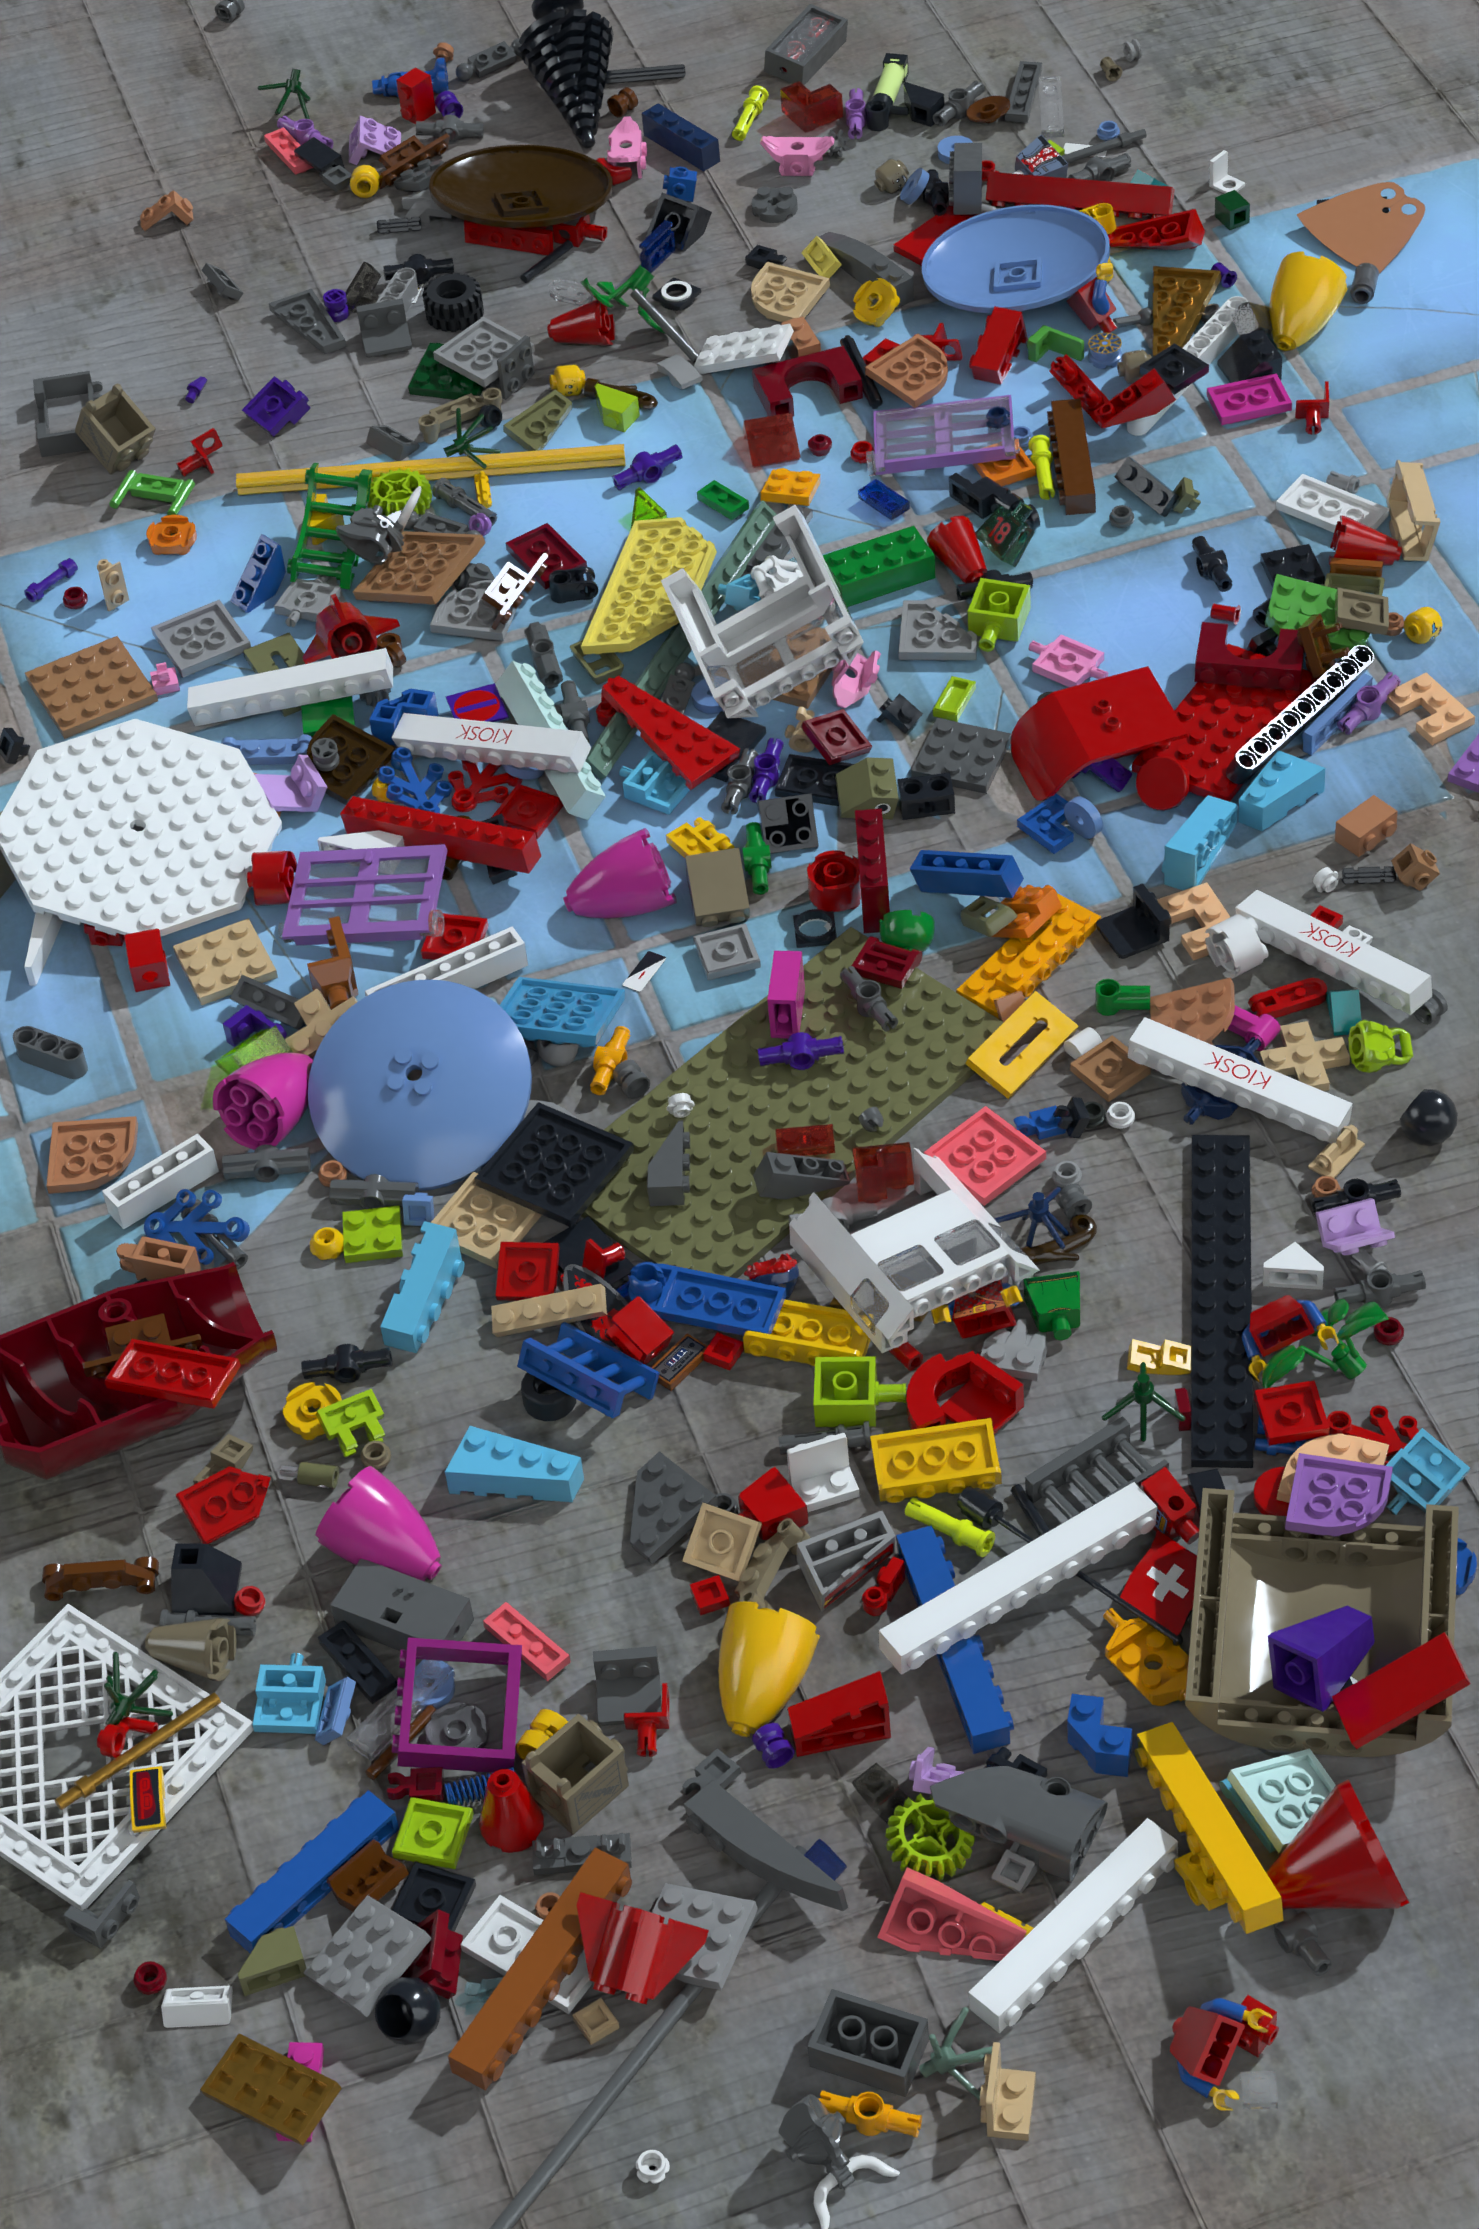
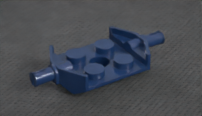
[1181,1037,1262,1125]

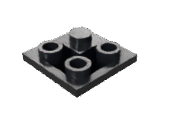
[757,793,819,853]
[171,1543,242,1616]

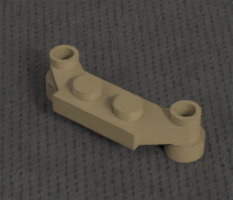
[418,388,502,444]
[734,1518,811,1610]

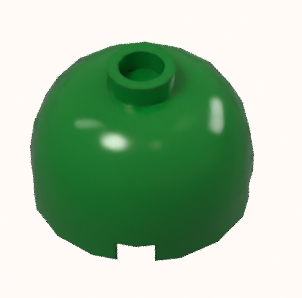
[880,910,935,952]

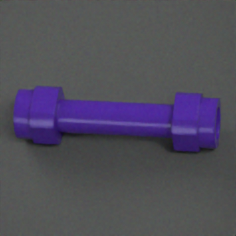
[24,558,78,602]

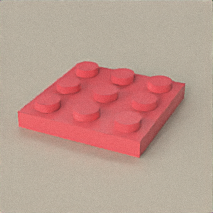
[924,1106,1046,1206]

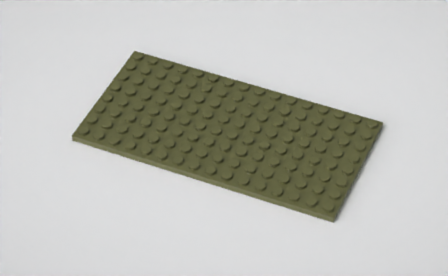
[581,927,1004,1278]

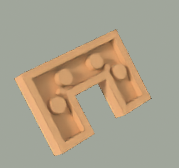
[1385,673,1475,745]
[1157,882,1230,961]

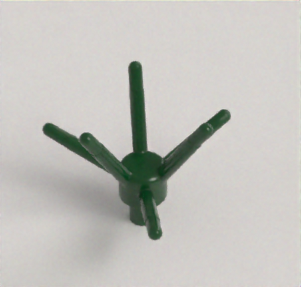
[257,68,311,119]
[443,408,501,469]
[1102,1362,1185,1442]
[104,1652,173,1725]

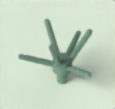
[919,2007,993,2101]

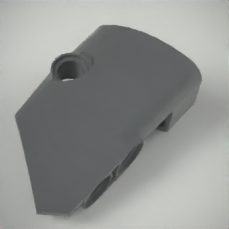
[930,1766,1108,1882]

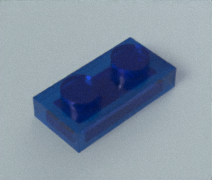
[858,479,910,521]

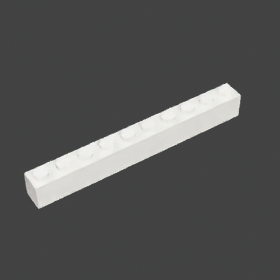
[879,1482,1157,1675]

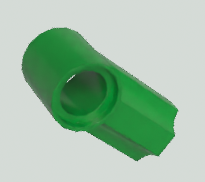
[1095,979,1150,1016]

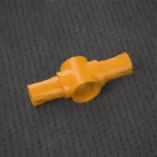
[590,1026,630,1095]
[819,2090,922,2138]

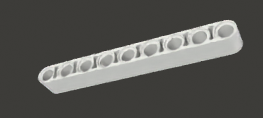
[1127,296,1248,436]

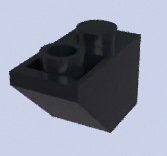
[903,82,945,127]

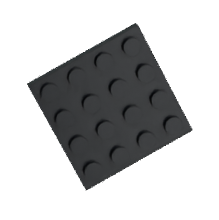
[474,1102,634,1228]

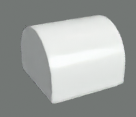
[1064,1027,1102,1060]

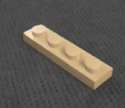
[491,1284,607,1337]

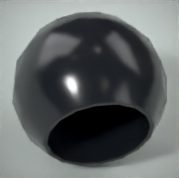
[1400,1089,1458,1146]
[375,1977,440,2045]

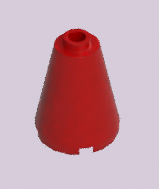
[547,300,615,346]
[1329,515,1402,566]
[927,516,987,584]
[479,1769,544,1853]

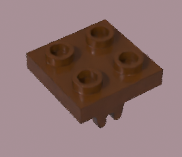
[1297,613,1350,678]

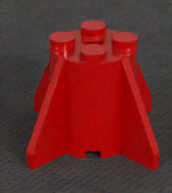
[302,594,400,664]
[576,1892,709,2005]

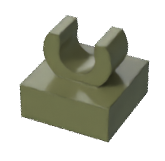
[1173,477,1201,514]

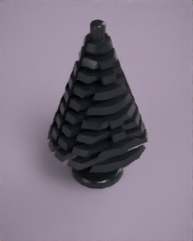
[518,0,614,148]

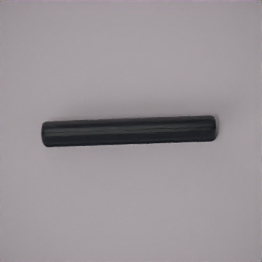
[605,64,686,84]
[840,335,883,409]

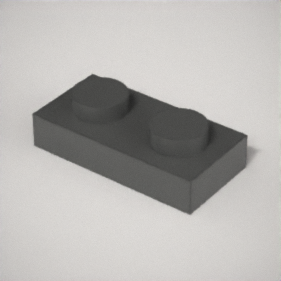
[201,263,243,300]

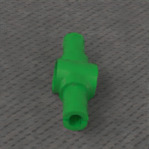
[742,822,772,895]

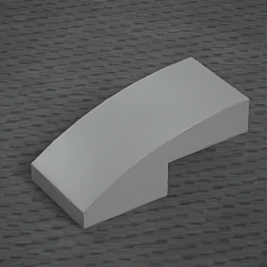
[656,354,703,389]
[991,1842,1039,1893]

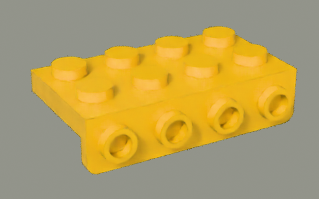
[743,1300,876,1366]
[870,1418,1002,1503]

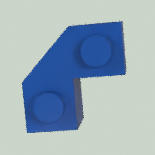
[369,688,439,746]
[1067,1694,1132,1777]

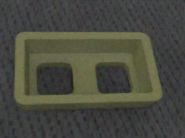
[1324,573,1385,596]
[570,640,624,685]
[961,896,1018,937]

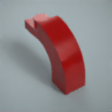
[906,1351,976,1430]

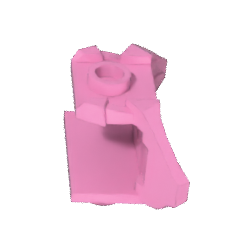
[607,116,647,178]
[760,136,834,176]
[832,650,881,709]

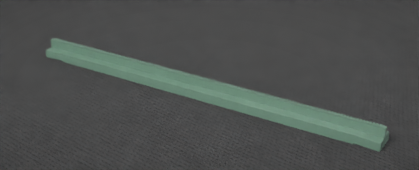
[585,501,777,780]

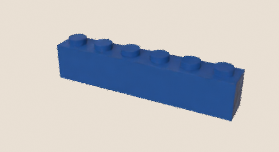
[225,1790,399,1954]

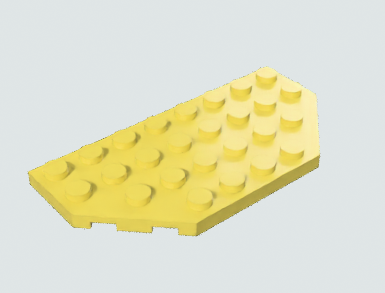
[581,517,717,654]

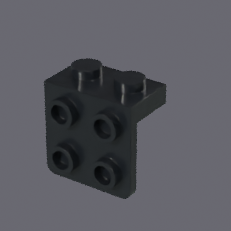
[1096,883,1172,959]

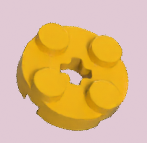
[853,278,900,327]
[283,1382,342,1440]

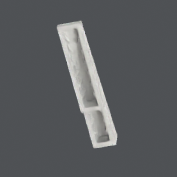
[24,912,63,986]

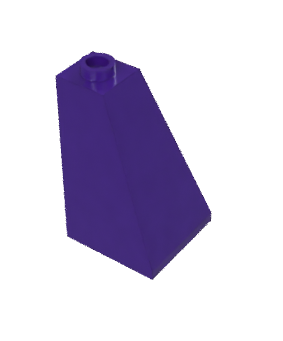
[1267,1605,1375,1712]

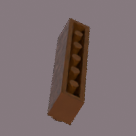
[1047,399,1096,515]

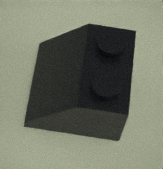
[646,192,712,251]
[1217,329,1282,383]

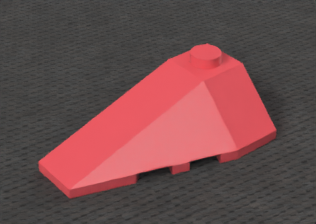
[877,1867,1026,1961]

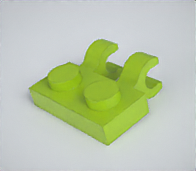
[316,1388,385,1458]

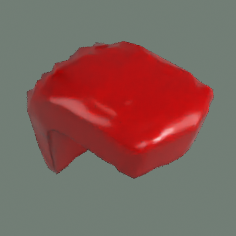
[596,158,632,186]

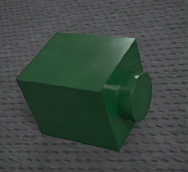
[1215,190,1250,230]

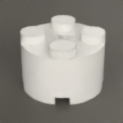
[1205,914,1269,979]

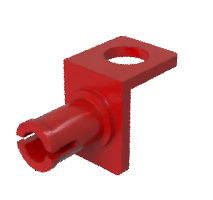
[553,214,608,248]
[914,323,963,361]
[1295,381,1330,435]
[176,428,223,477]
[560,1239,625,1282]
[624,1683,670,1757]

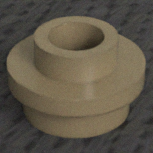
[361,1441,391,1470]

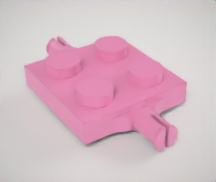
[1028,634,1108,687]

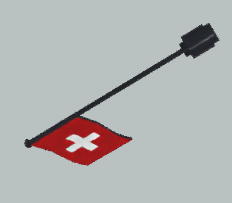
[957,1486,1197,1646]

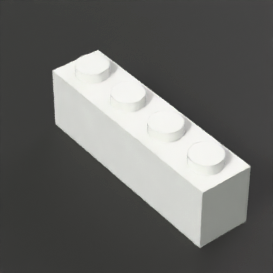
[102,1133,219,1229]

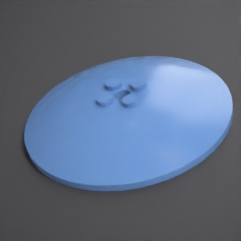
[922,205,1110,313]
[308,980,532,1191]

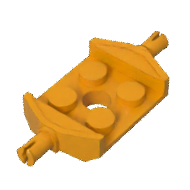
[1103,1608,1189,1706]

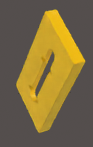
[965,991,1078,1099]

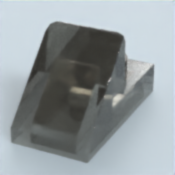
[345,262,382,313]

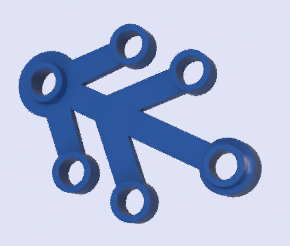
[378,747,452,813]
[144,1189,250,1265]

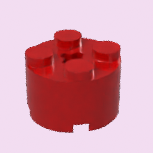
[247,850,297,906]
[807,850,861,912]

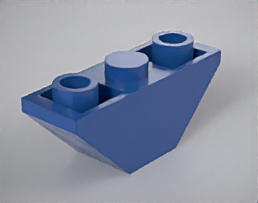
[230,534,286,613]

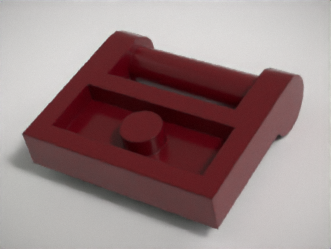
[851,936,922,989]

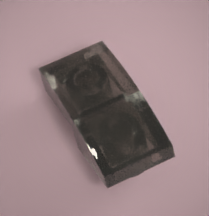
[852,1763,916,1827]

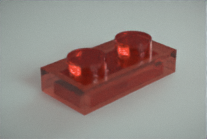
[775,1124,835,1156]

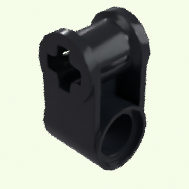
[549,566,599,603]

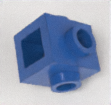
[663,167,697,202]

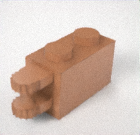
[116,1236,201,1281]

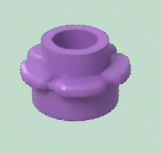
[468,513,492,537]

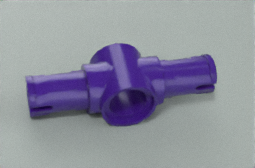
[612,444,683,490]
[749,738,784,803]
[758,1032,844,1070]

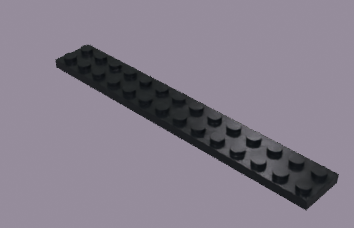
[1191,1135,1253,1468]

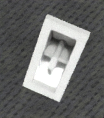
[1263,1242,1324,1290]

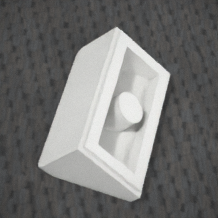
[161,1985,233,2028]

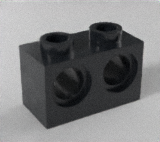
[897,772,955,820]

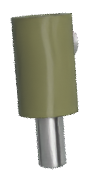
[280,1462,339,1489]

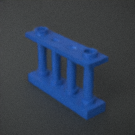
[517,1322,660,1419]

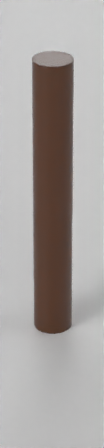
[365,1705,436,1780]

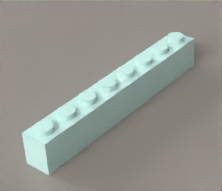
[495,661,606,820]

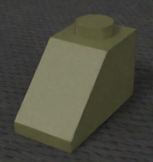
[238,1925,307,1996]

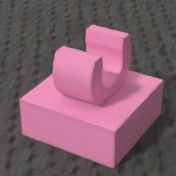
[150,662,180,696]

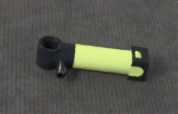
[866,53,909,131]

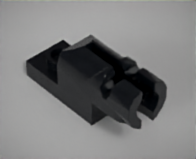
[949,473,1024,520]

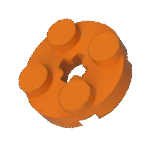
[146,515,197,555]

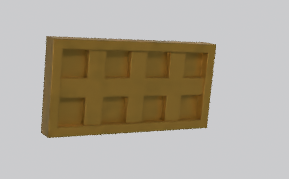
[200,2034,342,2146]

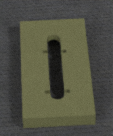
[243,633,305,717]

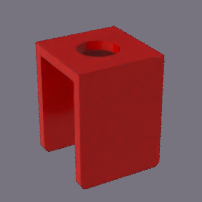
[124,928,170,992]
[606,1296,674,1365]

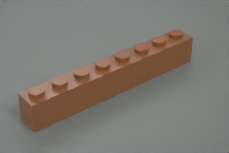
[448,1847,632,2091]

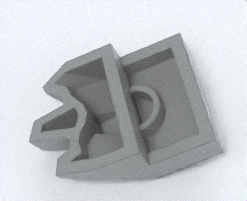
[402,187,452,223]
[981,1319,1048,1381]

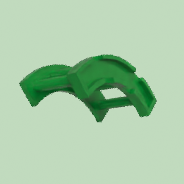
[287,463,372,590]

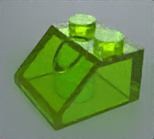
[215,1025,293,1075]

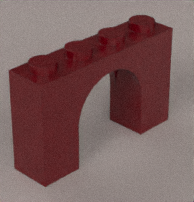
[752,346,863,422]
[1194,622,1305,691]
[855,808,890,934]

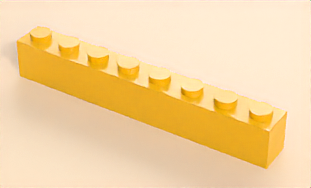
[1134,1722,1284,1934]

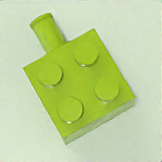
[967,578,1031,652]
[813,1356,907,1427]

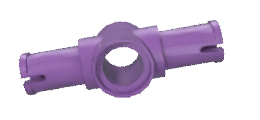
[845,88,866,139]
[277,116,333,149]
[1337,672,1401,735]

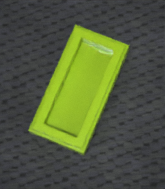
[933,676,976,722]

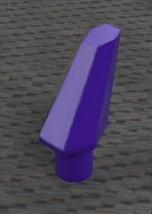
[185,377,207,403]

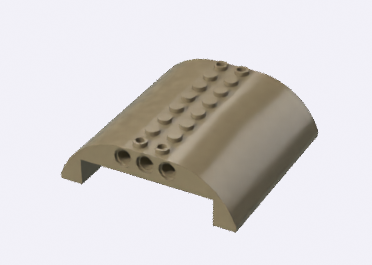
[1185,1488,1459,1757]

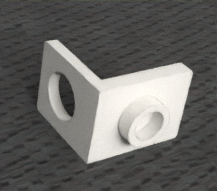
[1209,150,1245,194]

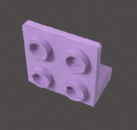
[349,116,401,165]
[254,755,327,813]
[1315,1198,1395,1255]

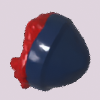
[744,1253,800,1300]

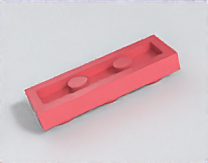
[264,127,314,175]
[483,1602,571,1682]

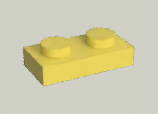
[801,236,842,278]

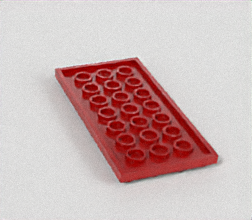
[1132,644,1320,802]

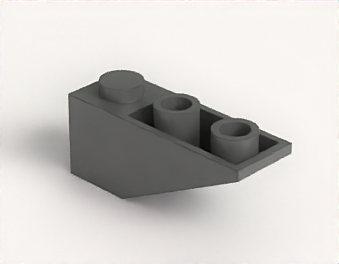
[647,1120,690,1206]
[753,1152,851,1200]

